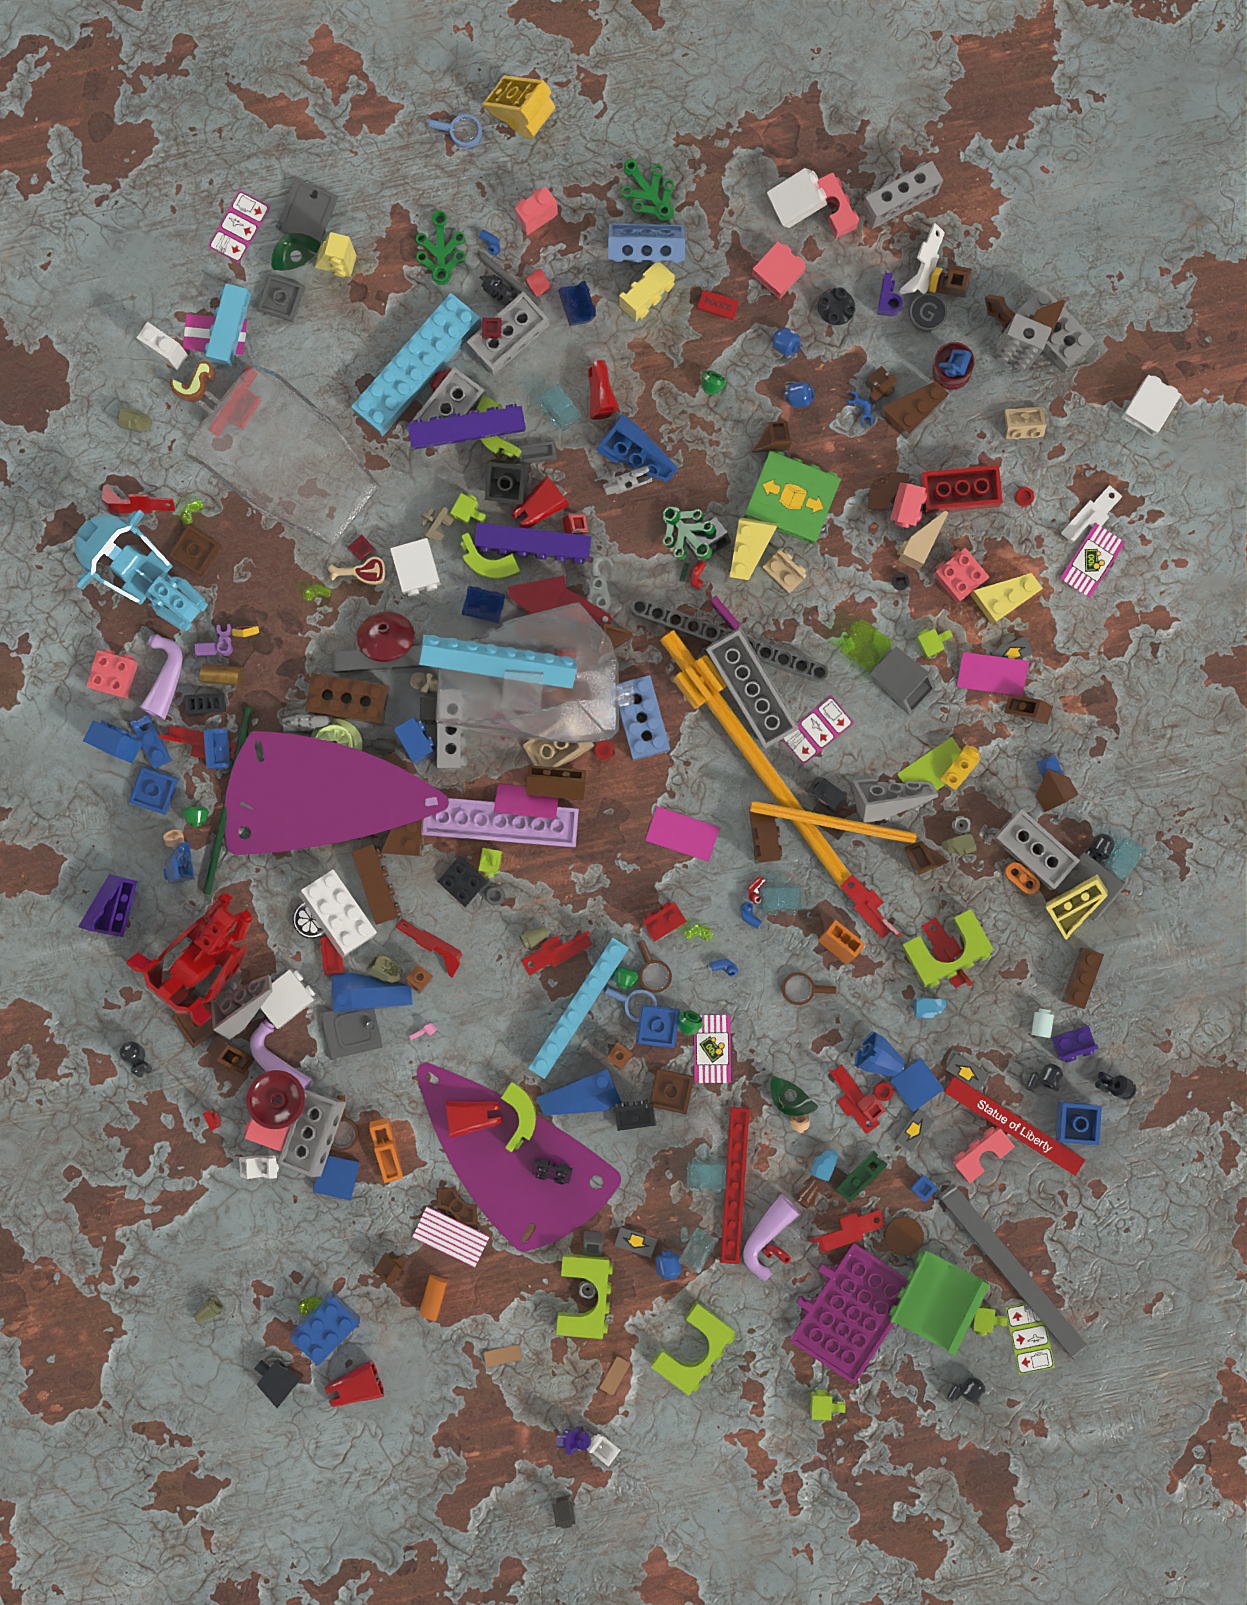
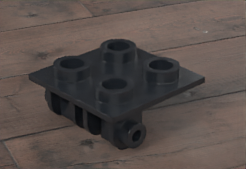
[479,275,518,307]
[437,855,488,907]
[532,1158,573,1185]

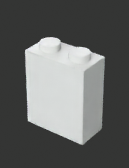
[767,168,827,228]
[136,322,188,371]
[1121,375,1181,437]
[390,538,441,597]
[260,969,316,1029]

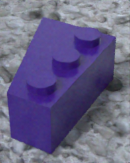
[78,874,137,937]

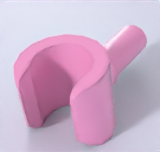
[409,1023,437,1040]

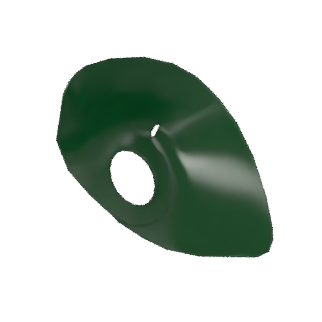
[271,233,320,271]
[770,1076,818,1116]

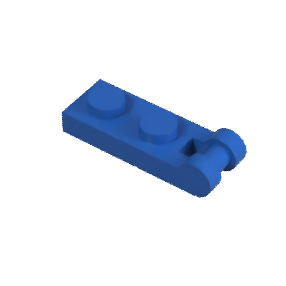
[130,713,172,769]

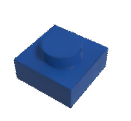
[1037,755,1062,778]
[910,1174,938,1202]

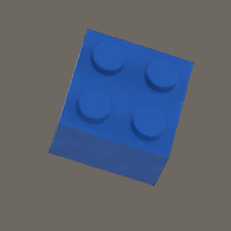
[394,717,437,765]
[83,720,142,764]
[1055,1101,1102,1145]

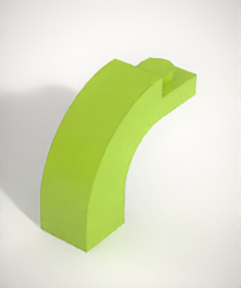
[477,395,522,458]
[460,533,521,581]
[501,1080,536,1152]

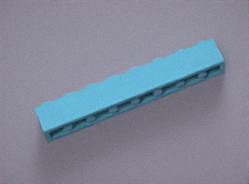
[419,635,577,688]
[528,938,629,1079]

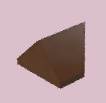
[751,421,791,453]
[599,623,633,658]
[1036,768,1078,813]
[905,841,950,875]

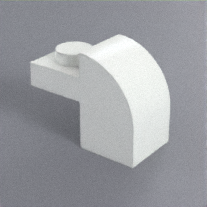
[239,1155,279,1179]

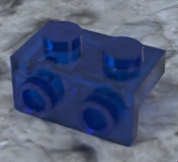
[558,281,596,326]
[462,586,505,624]

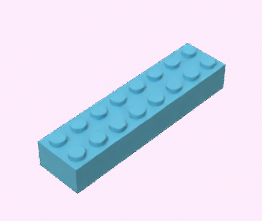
[351,293,481,437]

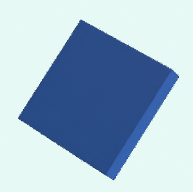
[129,766,179,815]
[636,1004,680,1048]
[890,1058,944,1112]
[313,1155,360,1201]

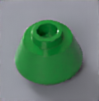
[702,371,726,395]
[182,807,209,827]
[613,967,638,989]
[679,1011,704,1036]

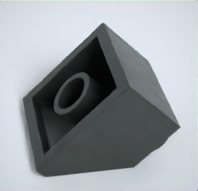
[485,459,529,504]

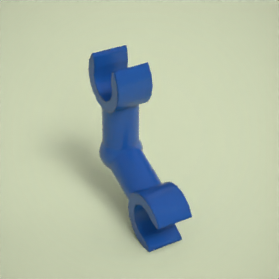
[846,391,874,427]

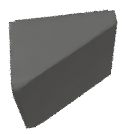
[582,1231,603,1257]

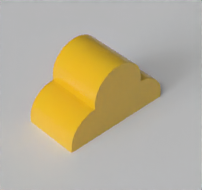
[482,75,555,139]

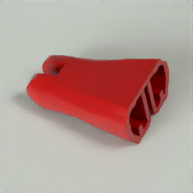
[588,360,619,420]
[511,475,569,529]
[446,1101,502,1138]
[324,1361,384,1407]

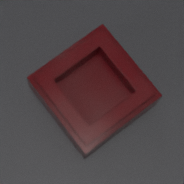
[482,317,502,339]
[348,535,375,562]

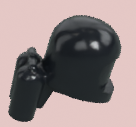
[1086,833,1115,864]
[120,1041,152,1078]
[1026,1064,1063,1092]
[1095,1072,1137,1100]
[946,1377,986,1407]

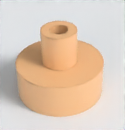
[163,830,184,850]
[790,1114,810,1133]

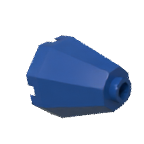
[854,1032,905,1077]

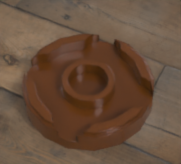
[885,1216,924,1256]

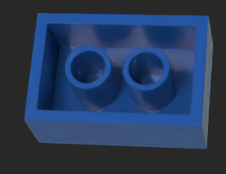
[290,1291,360,1366]

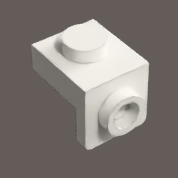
[587,1434,620,1466]

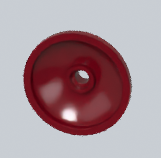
[357,611,414,662]
[246,1070,305,1129]

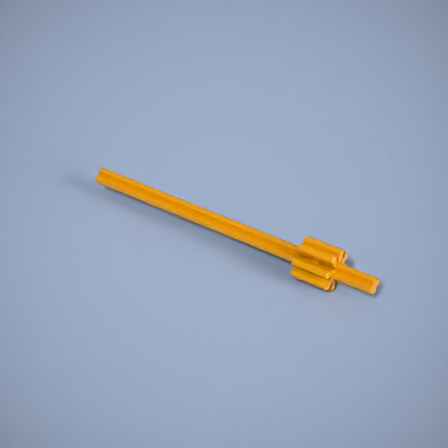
[660,630,851,889]

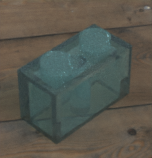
[540,384,581,432]
[1103,836,1147,881]
[761,887,802,915]
[686,1162,726,1192]
[678,1227,718,1273]

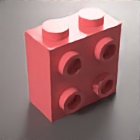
[515,187,558,236]
[751,241,806,300]
[890,482,927,528]
[933,548,989,603]
[86,649,138,699]
[244,1119,291,1152]

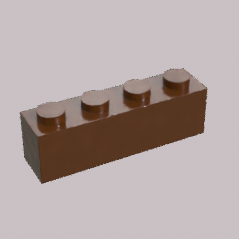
[352,844,401,925]

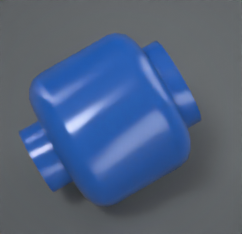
[772,328,801,356]
[785,382,814,408]
[655,1250,681,1280]

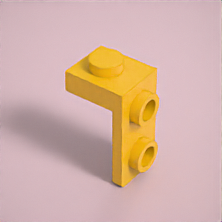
[941,744,982,790]

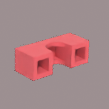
[817,173,859,238]
[952,1127,1015,1183]

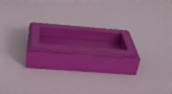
[710,596,741,631]

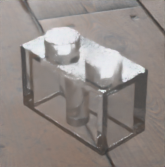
[687,1106,729,1149]

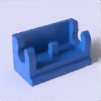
[204,729,231,770]

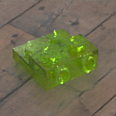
[839,619,892,673]

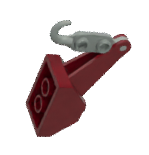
[507,556,614,627]

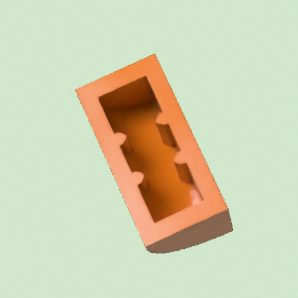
[817,920,865,965]
[419,1274,448,1322]

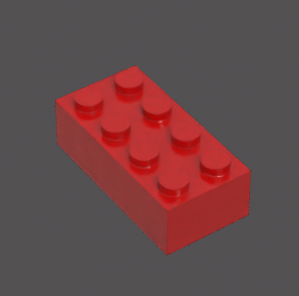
[919,465,1003,514]

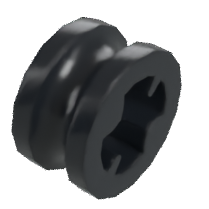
[892,573,910,591]

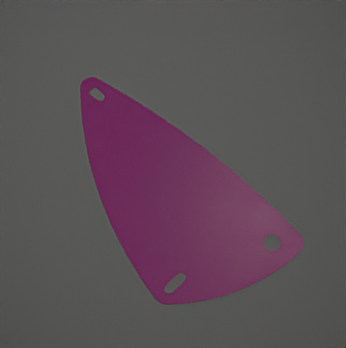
[225,731,449,855]
[417,1063,621,1252]

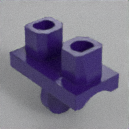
[556,1426,591,1454]

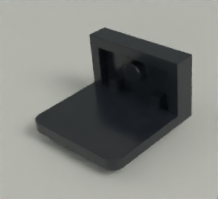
[610,1099,656,1131]

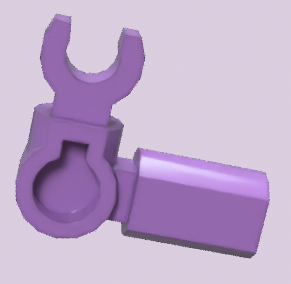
[195,624,233,656]

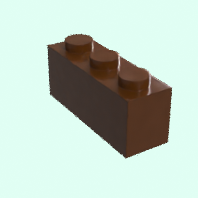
[526,765,586,800]
[1061,948,1104,1009]

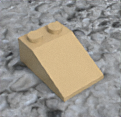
[897,511,949,570]
[523,713,594,768]

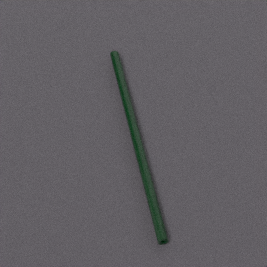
[203,706,253,895]

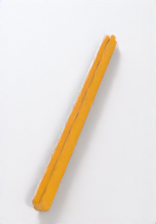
[750,801,916,843]

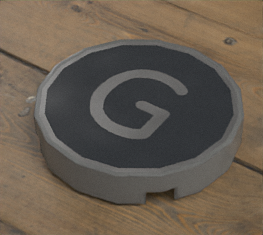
[909,293,947,332]

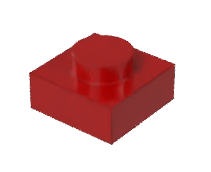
[203,1109,222,1131]

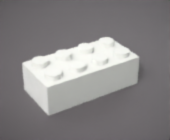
[298,870,377,958]

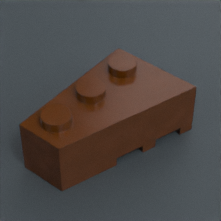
[879,381,949,439]
[381,800,425,857]
[749,803,782,864]

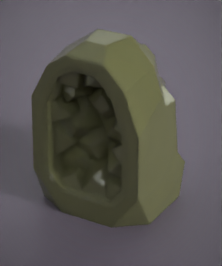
[118,407,152,433]
[942,832,977,856]
[367,953,401,983]

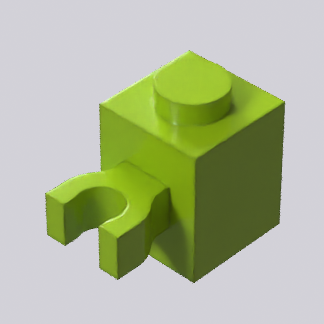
[450,493,487,525]
[915,628,953,659]
[479,848,503,877]
[970,1305,1008,1335]
[810,1389,845,1421]

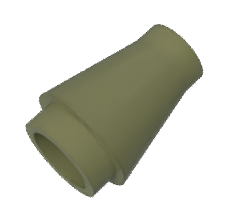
[519,925,549,949]
[193,1297,223,1324]

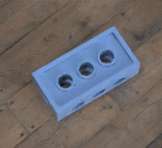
[608,224,685,263]
[613,675,670,761]

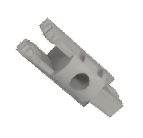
[603,466,652,495]
[283,713,333,732]

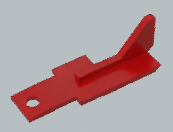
[101,486,176,513]
[159,726,237,759]
[840,874,901,939]
[921,917,973,988]
[395,919,462,978]
[521,930,593,975]
[828,1064,880,1134]
[807,1210,885,1252]

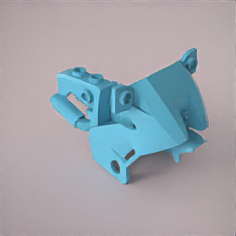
[74,510,208,631]

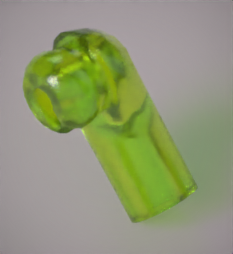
[180,499,204,524]
[303,584,332,601]
[683,924,713,941]
[298,1296,323,1314]

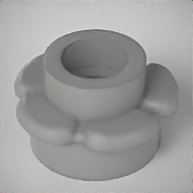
[952,816,971,835]
[579,1280,597,1299]

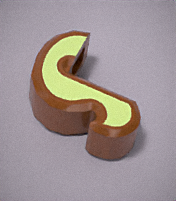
[170,361,216,402]

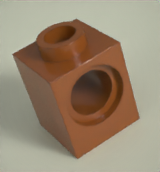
[405,964,433,994]
[606,1041,633,1069]

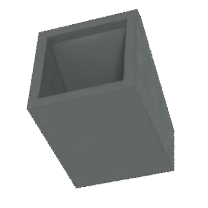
[870,647,936,715]

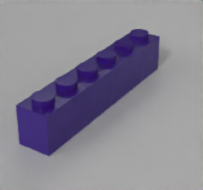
[407,404,526,450]
[474,523,591,564]

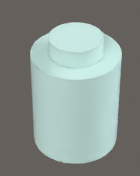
[1031,1008,1054,1038]

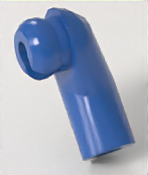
[479,229,500,255]
[740,902,762,929]
[710,959,738,977]

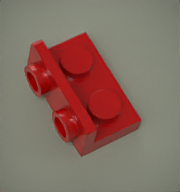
[642,901,687,942]

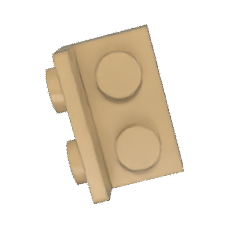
[1004,407,1046,439]
[762,549,807,594]

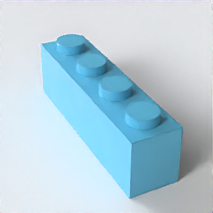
[205,284,251,366]

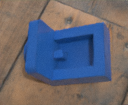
[939,350,972,377]

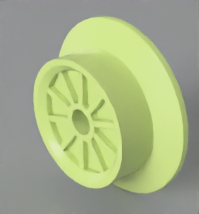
[311,719,363,751]

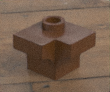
[937,265,972,298]
[865,366,898,405]
[373,1252,410,1286]

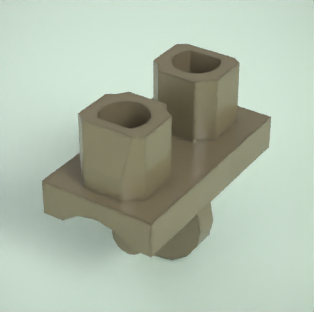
[420,506,454,542]
[410,673,441,695]

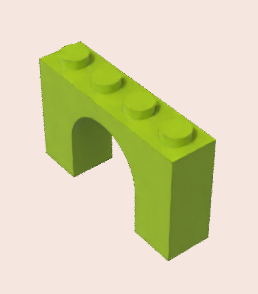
[902,909,994,988]
[556,1253,613,1339]
[651,1301,735,1396]

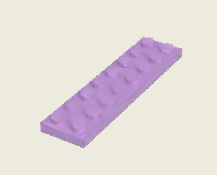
[422,797,579,847]

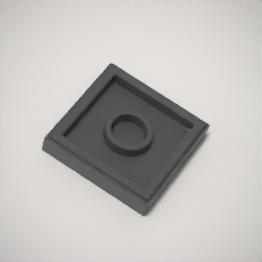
[257,274,305,323]

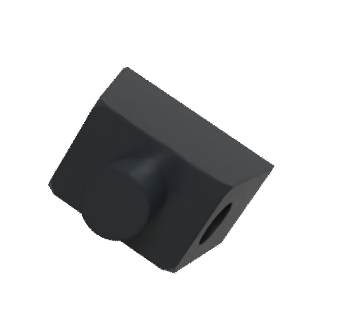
[806,777,847,813]
[254,1360,304,1408]

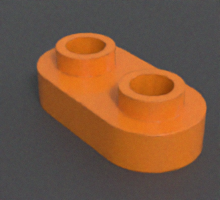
[1005,862,1040,894]

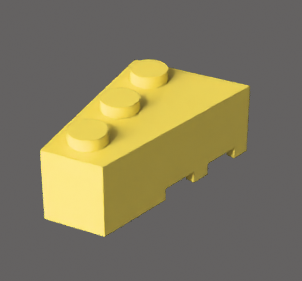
[314,232,357,278]
[619,262,675,322]
[730,518,778,580]
[970,573,1043,625]
[1046,874,1107,940]

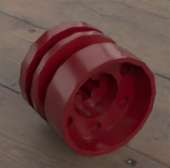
[932,342,974,390]

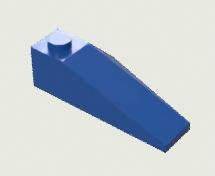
[596,414,678,482]
[163,841,195,883]
[332,972,413,1013]
[536,1068,622,1116]

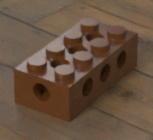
[305,673,390,725]

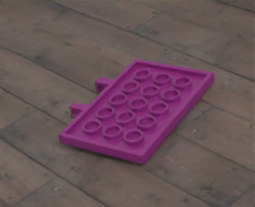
[789,1242,909,1385]

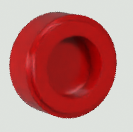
[1014,487,1035,507]
[594,740,613,760]
[873,1081,893,1101]

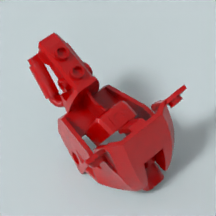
[126,893,252,1027]

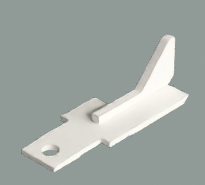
[899,223,945,294]
[1061,485,1122,545]

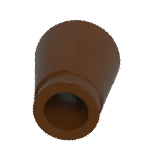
[795,1179,822,1209]

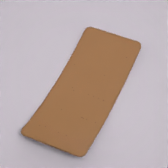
[484,1345,522,1368]
[600,1357,630,1395]

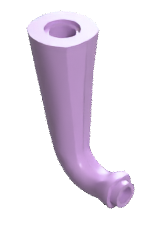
[140,634,182,720]
[249,1019,313,1089]
[743,1194,801,1282]

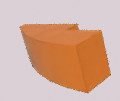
[369,1117,403,1183]

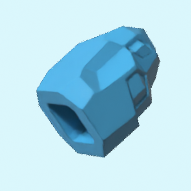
[914,998,946,1018]
[810,1149,838,1181]

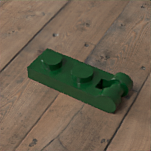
[836,1150,888,1203]

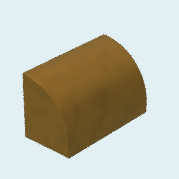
[199,664,243,686]

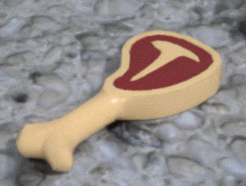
[328,557,386,585]

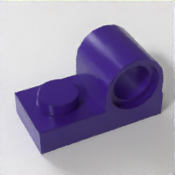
[877,272,903,316]

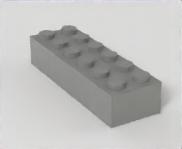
[706,627,799,748]

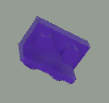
[1051,1025,1099,1063]

